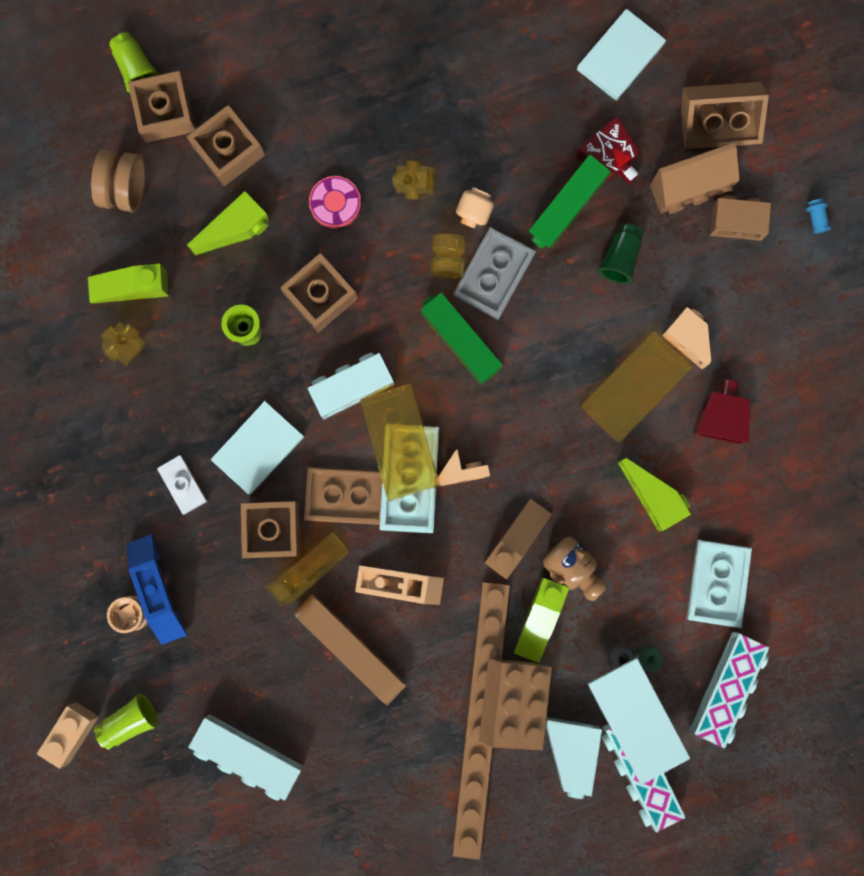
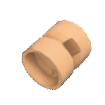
[107,596,148,633]

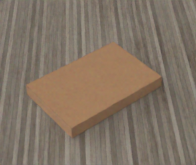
[304,467,383,525]

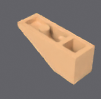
[355,566,444,605]

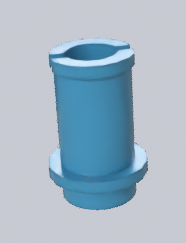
[806,199,831,234]

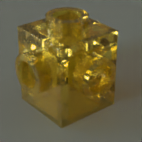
[393,161,435,199]
[101,322,145,367]

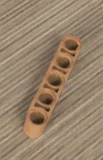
[293,593,407,705]

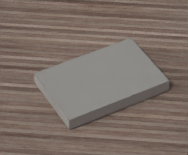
[453,227,536,320]

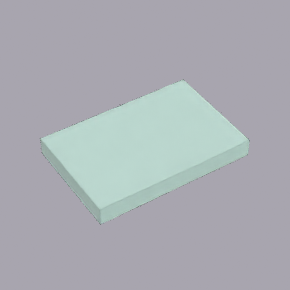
[577,9,666,101]
[211,401,304,496]
[686,540,752,628]

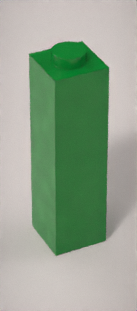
[529,155,612,249]
[421,293,503,386]

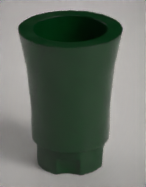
[597,223,644,284]

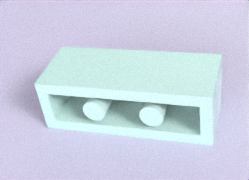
[307,353,394,419]

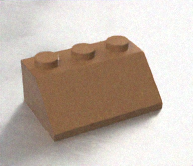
[681,82,769,149]
[650,143,739,214]

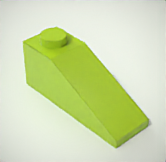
[187,191,270,255]
[88,264,169,304]
[618,458,691,531]
[514,578,569,663]

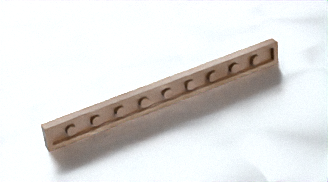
[453,582,510,860]

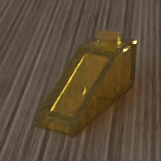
[265,532,349,607]

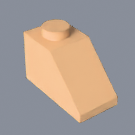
[662,307,711,369]

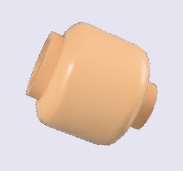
[456,187,494,228]

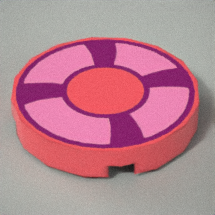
[309,176,361,229]

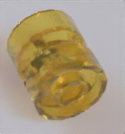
[430,234,466,278]

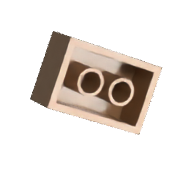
[479,659,552,750]

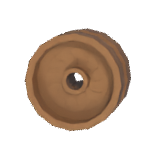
[91,149,146,213]

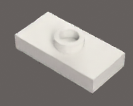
[157,455,208,515]

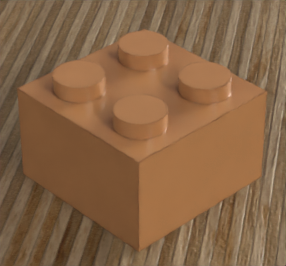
[128,71,196,143]
[187,105,265,186]
[280,253,358,333]
[241,502,300,558]

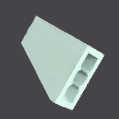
[545,717,602,799]

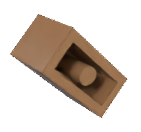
[710,195,771,241]

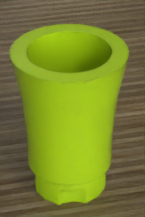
[109,32,160,93]
[221,305,262,346]
[94,694,159,750]

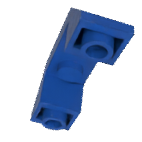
[126,534,188,645]

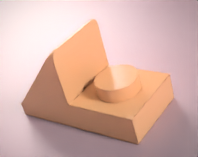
[436,449,490,487]

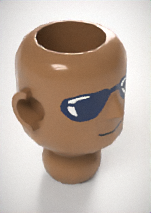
[543,537,607,601]

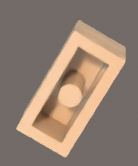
[37,702,99,769]

